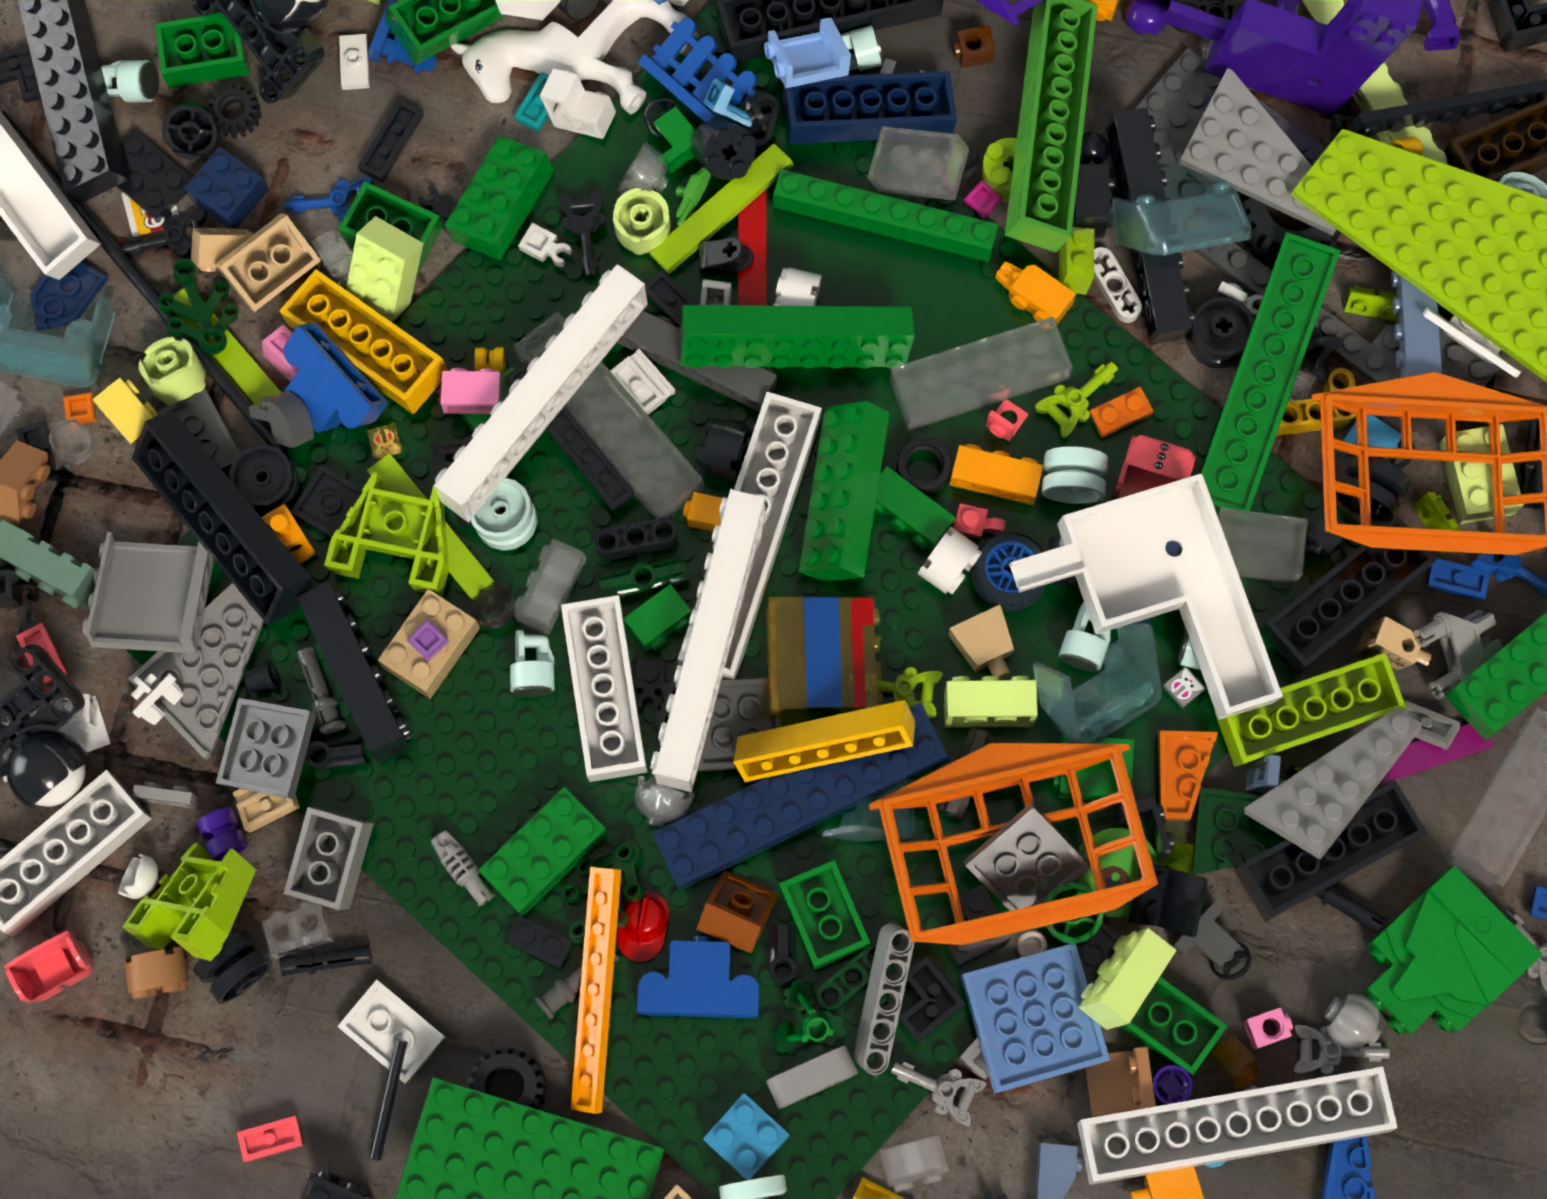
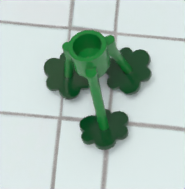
[773,978,846,1055]

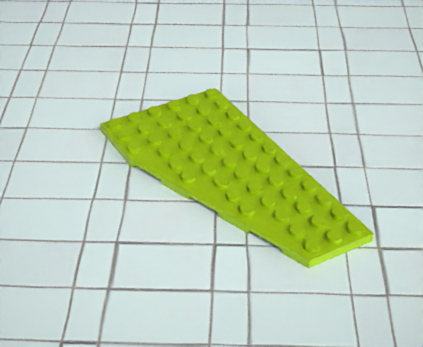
[1290,129,1547,383]

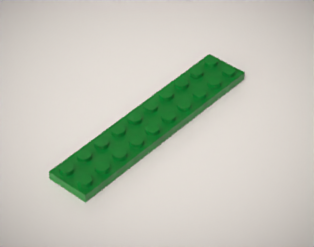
[1201,232,1341,518]

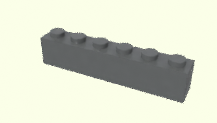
[616,308,777,412]

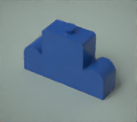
[284,322,388,433]
[637,936,759,1019]

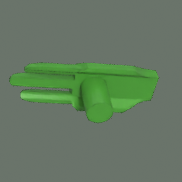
[676,168,711,226]

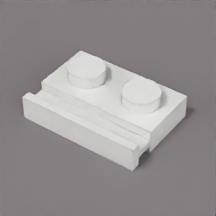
[607,349,675,418]

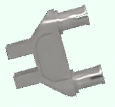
[1414,610,1503,699]

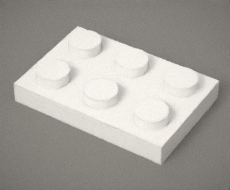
[337,980,446,1084]

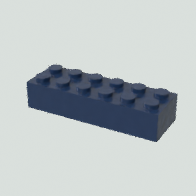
[782,71,957,144]

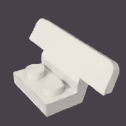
[1423,307,1522,378]

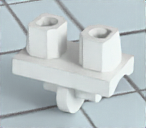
[131,673,184,725]

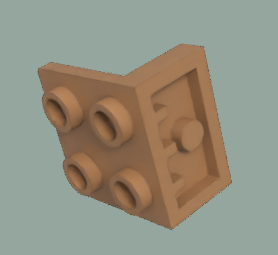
[1085,1047,1156,1117]

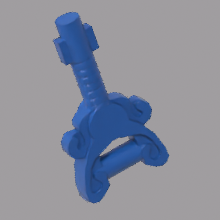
[285,177,373,223]
[1471,530,1547,597]

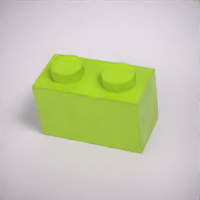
[1059,226,1094,295]

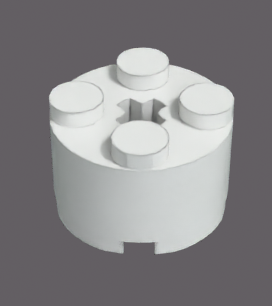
[773,267,822,306]
[917,527,982,594]

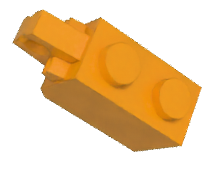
[995,261,1076,329]

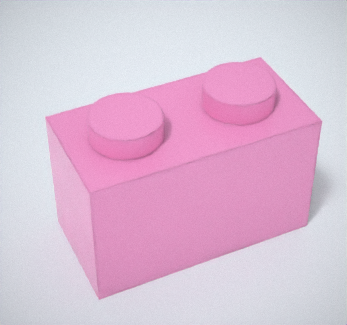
[440,368,503,414]

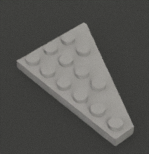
[1179,68,1336,236]
[128,583,264,760]

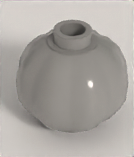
[1324,994,1382,1049]

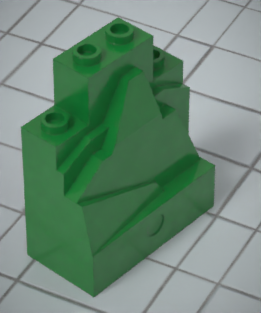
[1362,865,1542,1036]

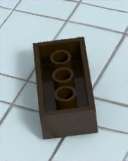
[1444,99,1547,182]

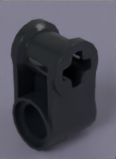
[699,238,754,276]

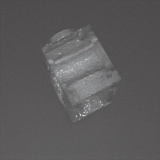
[311,227,353,286]
[262,902,334,959]

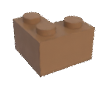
[0,440,50,528]

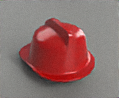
[618,891,669,962]

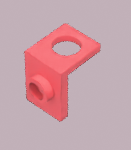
[986,399,1028,442]

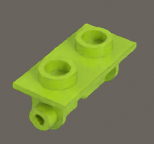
[1344,285,1398,322]
[1412,492,1461,554]

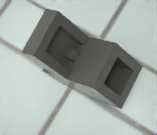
[249,391,314,448]

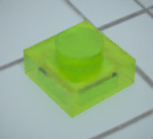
[1160,843,1193,874]

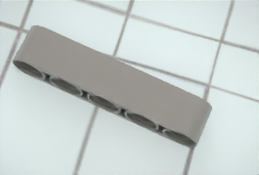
[853,923,914,1075]

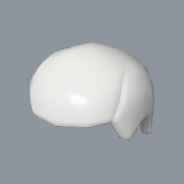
[118,854,158,899]

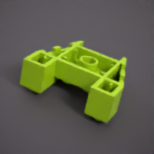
[324,472,449,596]
[122,843,256,961]

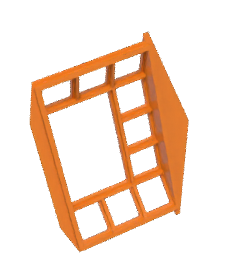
[1312,372,1547,555]
[869,743,1158,945]

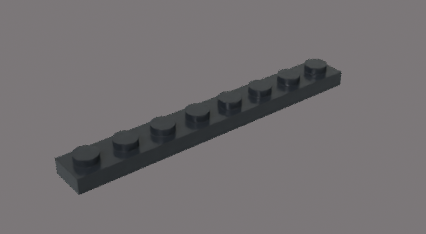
[1350,80,1547,137]

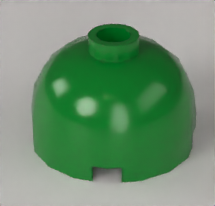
[1045,883,1104,944]

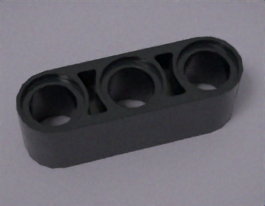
[594,518,678,561]

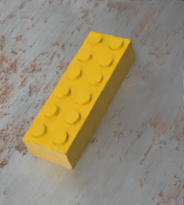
[279,269,449,415]

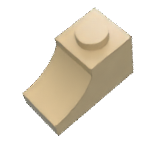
[191,228,253,272]

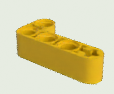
[1276,368,1356,436]

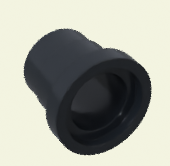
[244,660,279,692]

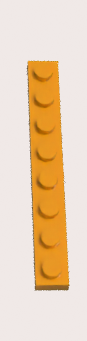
[571,867,621,1114]

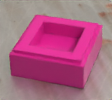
[963,180,1003,220]

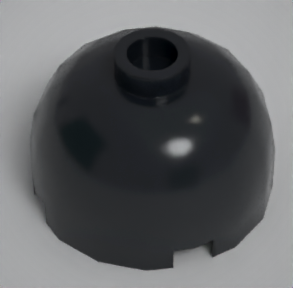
[162,102,219,159]

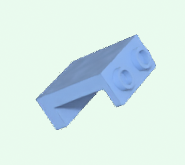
[764,17,851,88]

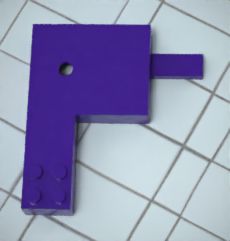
[1161,0,1423,116]

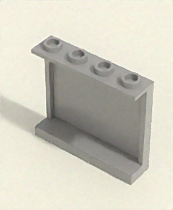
[83,532,214,653]

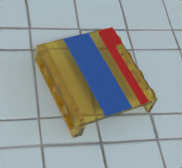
[766,597,883,717]

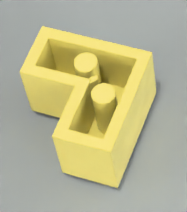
[93,378,158,445]

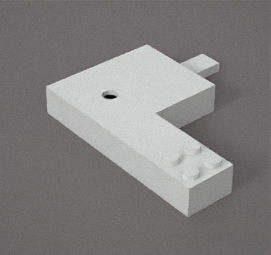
[0,111,101,280]
[1009,473,1283,720]

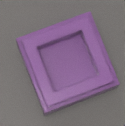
[407,619,449,662]

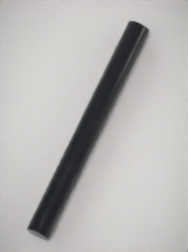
[369,1039,408,1161]

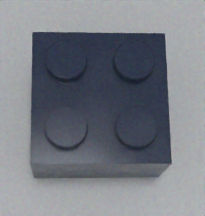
[184,147,269,229]

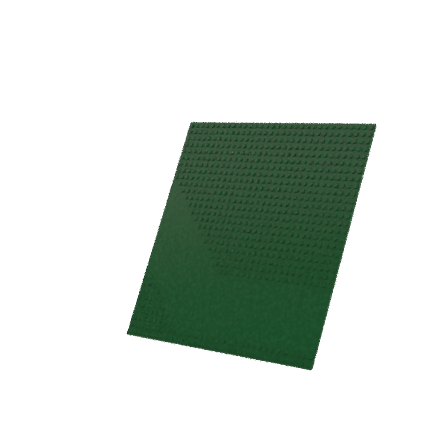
[125,0,1362,1199]

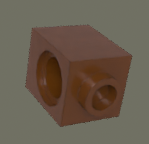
[952,25,995,68]

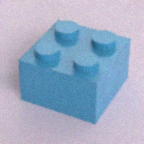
[703,1093,790,1180]

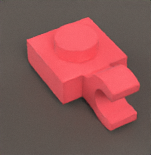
[954,503,1006,540]

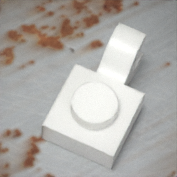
[1215,281,1263,319]

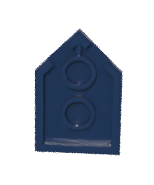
[30,261,109,331]

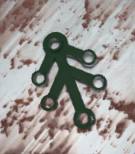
[158,259,239,355]
[562,840,644,946]

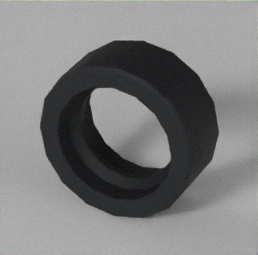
[896,437,952,495]

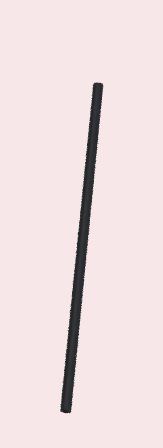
[1,111,289,454]

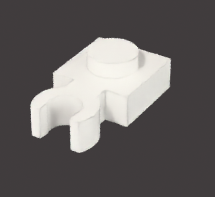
[518,223,572,267]

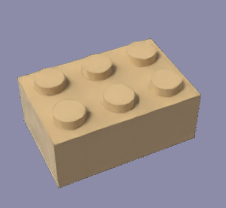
[215,213,321,312]
[378,589,480,699]

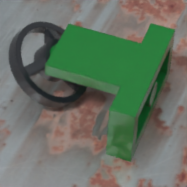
[644,98,696,174]

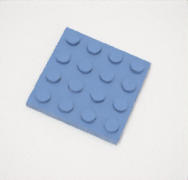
[960,944,1110,1094]

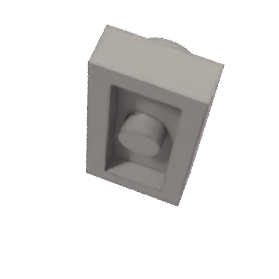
[1401,701,1460,750]
[132,782,198,809]

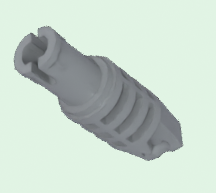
[431,831,495,907]

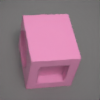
[1242,1007,1293,1051]

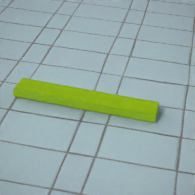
[649,144,793,274]
[167,288,282,423]
[367,453,495,601]

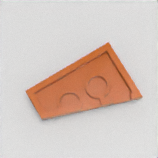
[1158,730,1218,821]

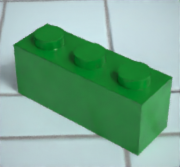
[874,466,956,551]

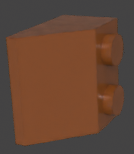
[697,870,779,953]

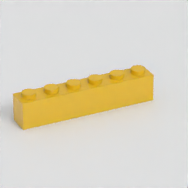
[733,700,915,782]

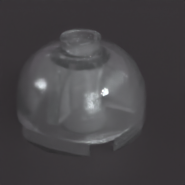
[617,142,669,194]
[634,776,696,827]

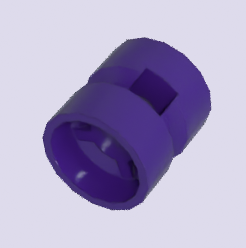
[196,807,248,861]
[1152,1065,1193,1106]

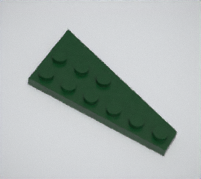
[1191,787,1287,875]

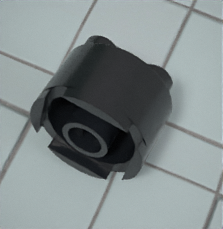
[691,116,756,180]
[697,418,753,482]

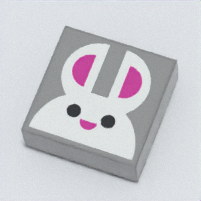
[1163,667,1205,709]

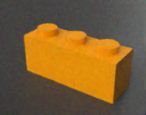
[950,444,1043,505]

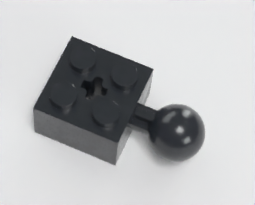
[1072,131,1115,238]

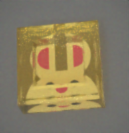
[367,423,403,460]

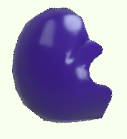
[1124,0,1167,36]

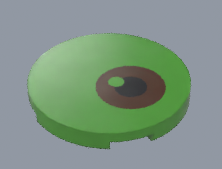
[1074,827,1159,917]

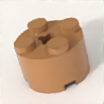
[123,947,189,999]

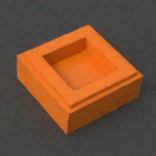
[63,392,97,426]

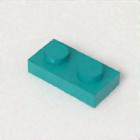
[514,72,549,133]

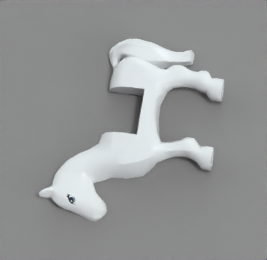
[451,0,700,115]

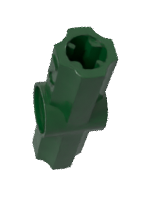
[599,557,689,598]

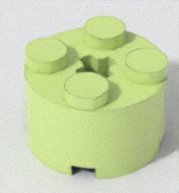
[613,188,671,255]
[138,337,206,406]

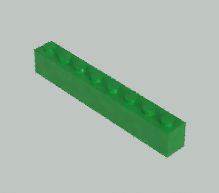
[773,169,999,262]

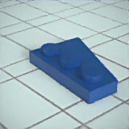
[1320,1136,1376,1199]

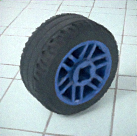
[971,532,1046,611]

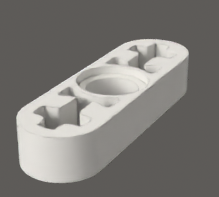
[1094,247,1142,323]

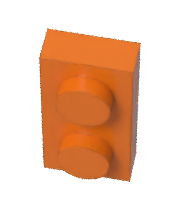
[1089,387,1154,438]

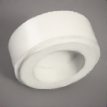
[1016,931,1047,958]

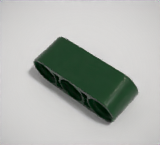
[816,943,877,1012]

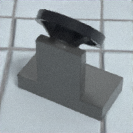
[1172,902,1252,980]

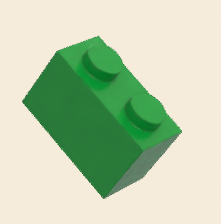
[624,584,692,652]

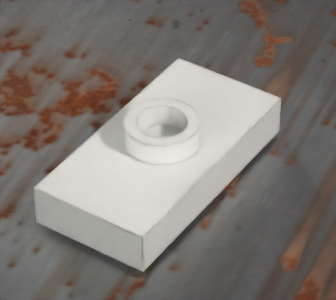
[339,34,370,90]

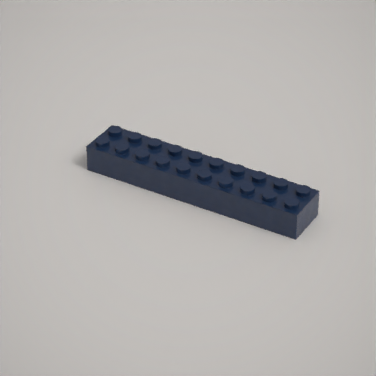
[652,702,949,890]

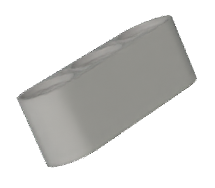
[766,1045,858,1109]

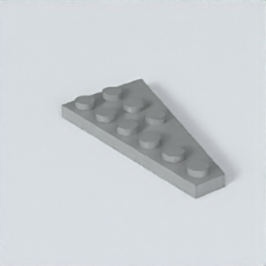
[1244,709,1422,860]

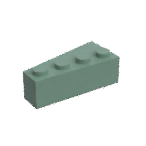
[0,520,96,610]

